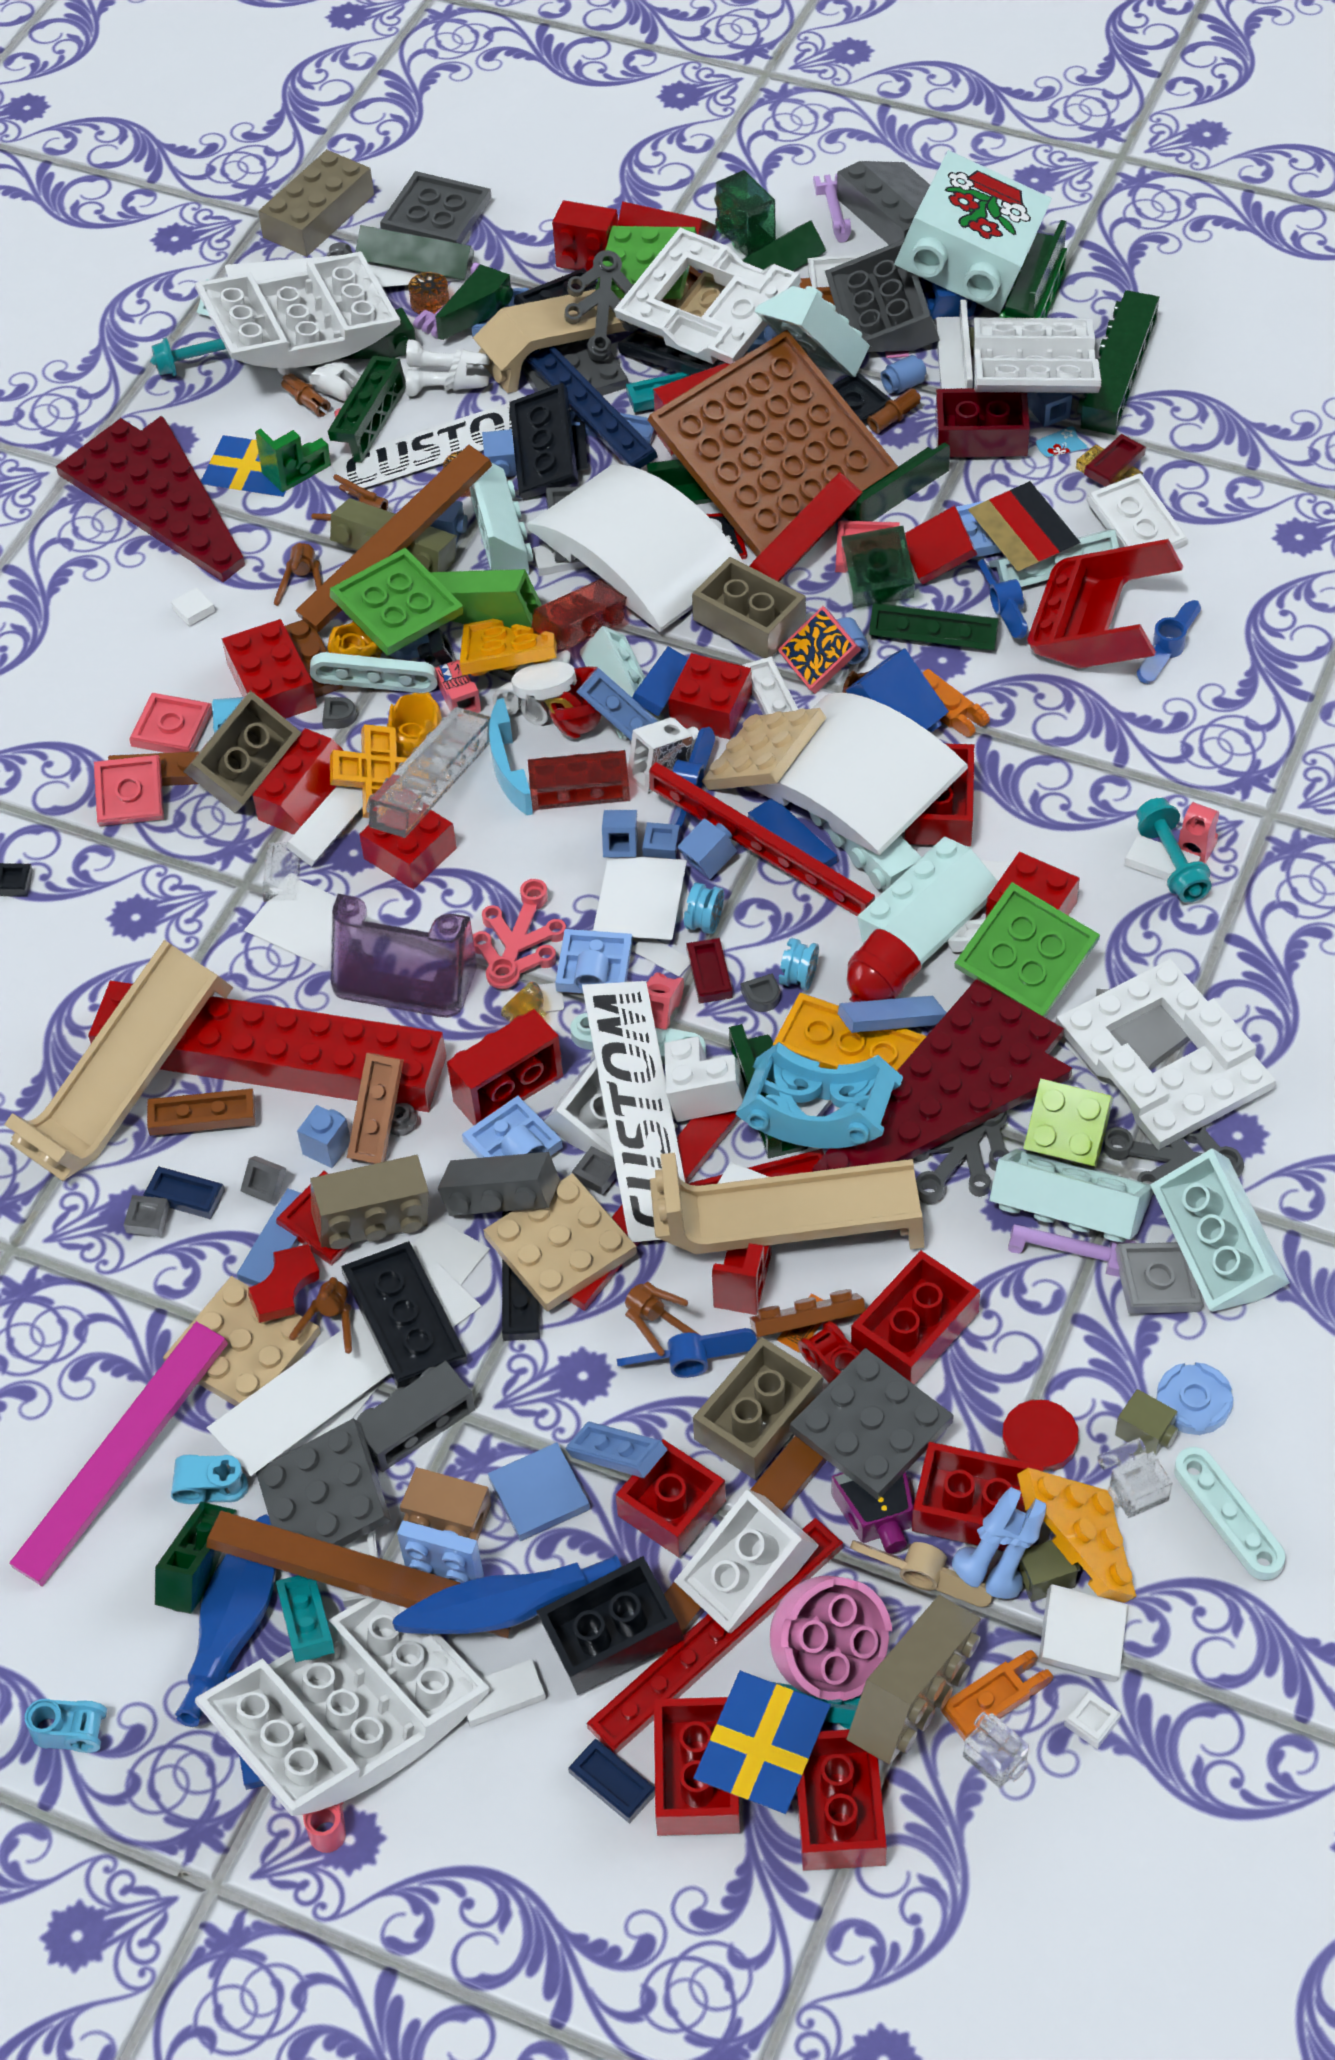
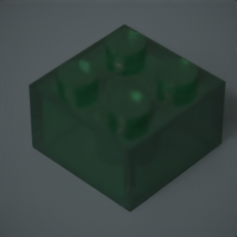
[714,170,776,256]
[841,525,915,608]

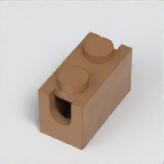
[400,1467,492,1541]

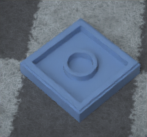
[488,1442,590,1541]

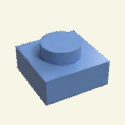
[642,822,680,859]

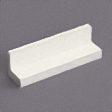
[936,300,973,389]

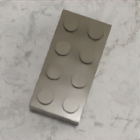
[258,150,374,257]
[846,1595,981,1765]

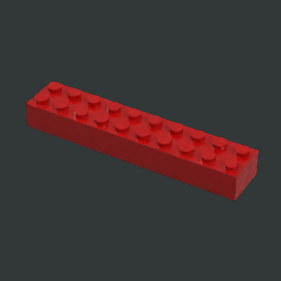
[88,980,446,1112]

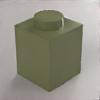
[1115,1389,1179,1458]
[1017,1540,1080,1602]

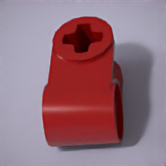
[798,1321,860,1384]

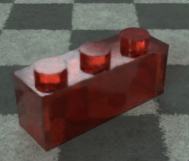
[531,579,627,654]
[528,750,630,810]

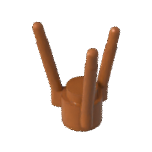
[311,474,388,521]
[274,543,322,606]
[289,1277,352,1354]
[625,1282,699,1356]

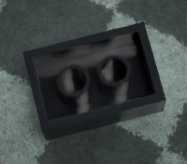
[536,1556,684,1695]

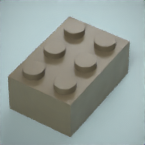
[692,557,806,658]
[183,690,302,813]
[310,1154,429,1249]
[693,1336,823,1480]

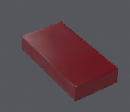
[1084,434,1146,487]
[686,938,733,1004]

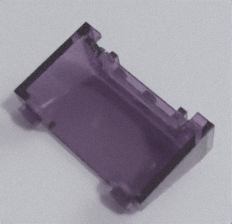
[330,894,477,1018]

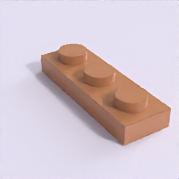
[347,1053,404,1164]

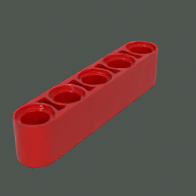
[749,472,863,582]

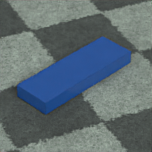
[632,646,688,717]
[748,798,837,867]

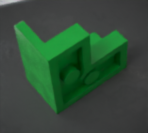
[255,428,331,492]

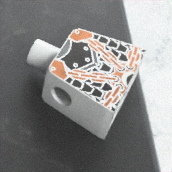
[628,718,699,794]

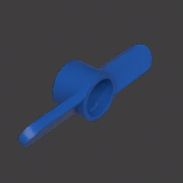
[978,558,1028,639]
[1137,600,1201,684]
[671,727,715,828]
[616,1328,757,1378]

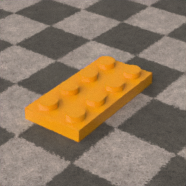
[773,993,926,1071]

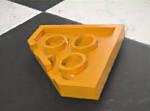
[459,619,557,676]
[1017,1468,1136,1603]

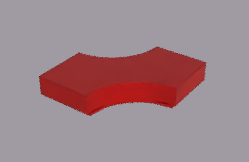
[248,1244,319,1323]

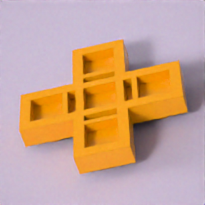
[330,724,429,819]

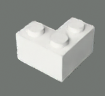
[664,1036,745,1122]

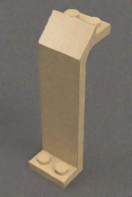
[473,282,689,393]
[4,940,234,1181]
[650,1152,925,1254]

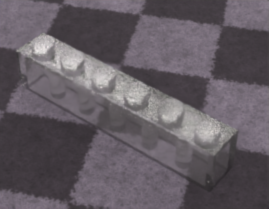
[366,707,491,838]

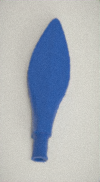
[175,1514,276,1727]
[392,1554,622,1634]

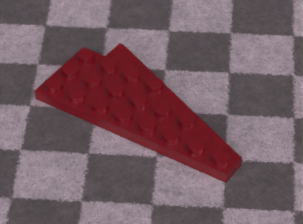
[56,416,245,583]
[812,979,1073,1172]

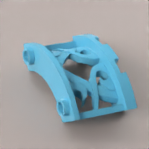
[736,1042,903,1148]

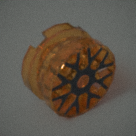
[408,272,450,315]

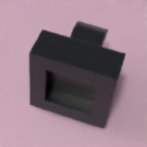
[417,628,455,667]

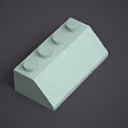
[754,286,870,377]
[469,463,533,575]
[857,836,998,965]
[989,1148,1153,1242]
[1150,1148,1290,1312]

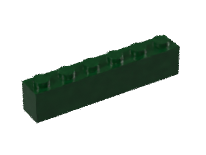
[1077,290,1160,435]

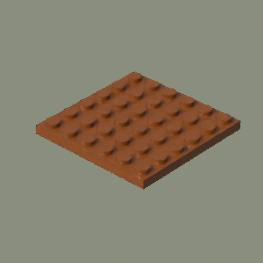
[647,330,899,557]

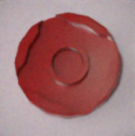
[1002,1399,1079,1471]

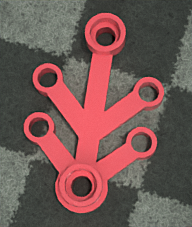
[471,879,566,989]

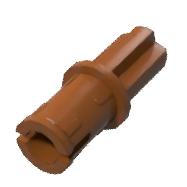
[281,373,330,417]
[867,388,921,434]

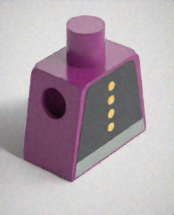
[831,1472,913,1554]

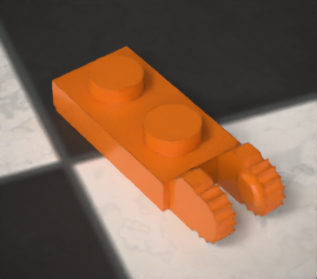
[922,669,990,738]
[940,1650,1054,1742]

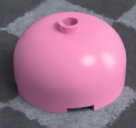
[770,1576,892,1701]

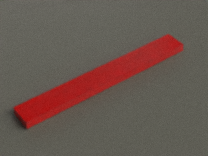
[649,762,875,916]
[566,1110,740,1311]
[587,1518,843,1755]

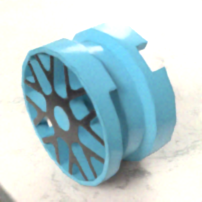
[684,882,724,934]
[779,938,819,991]

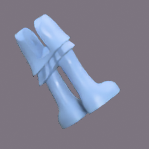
[952,1487,1046,1599]

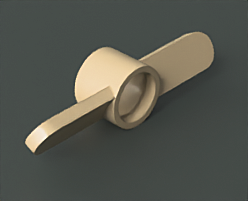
[850,1540,993,1607]

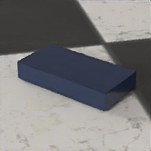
[143,1166,225,1219]
[568,1738,655,1824]

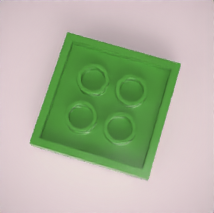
[595,226,697,299]
[330,548,463,656]
[954,882,1100,1017]

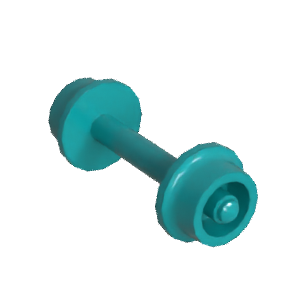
[150,337,238,377]
[1136,798,1212,902]

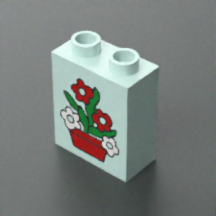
[894,150,1052,313]

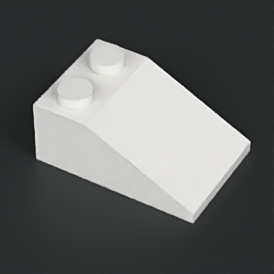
[544,1059,678,1157]
[674,1489,819,1633]

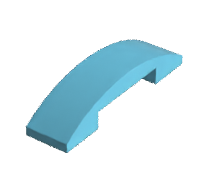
[489,698,533,815]

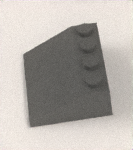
[837,161,930,245]
[825,239,940,352]

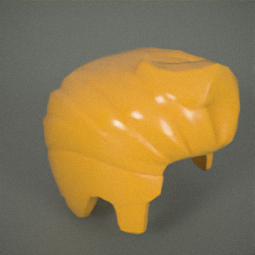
[327,621,383,658]
[387,692,442,758]

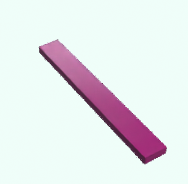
[9,1321,228,1587]

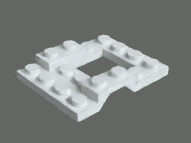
[614,228,801,364]
[1055,959,1276,1150]

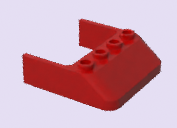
[1027,539,1183,668]

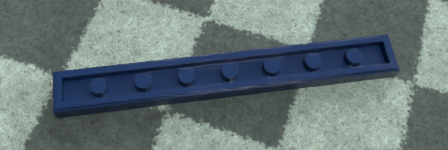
[524,346,658,469]

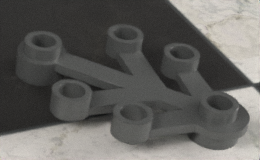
[564,250,639,361]
[912,1111,1009,1204]
[1103,1126,1244,1195]

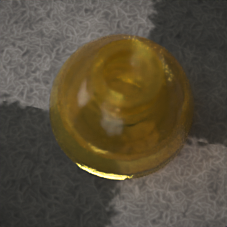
[501,982,547,1022]

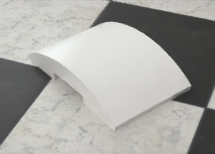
[195,251,400,368]
[974,318,1101,393]
[527,464,745,632]
[747,693,968,855]
[195,1596,489,1816]

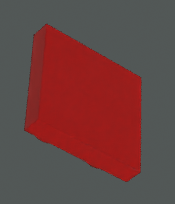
[900,505,978,585]

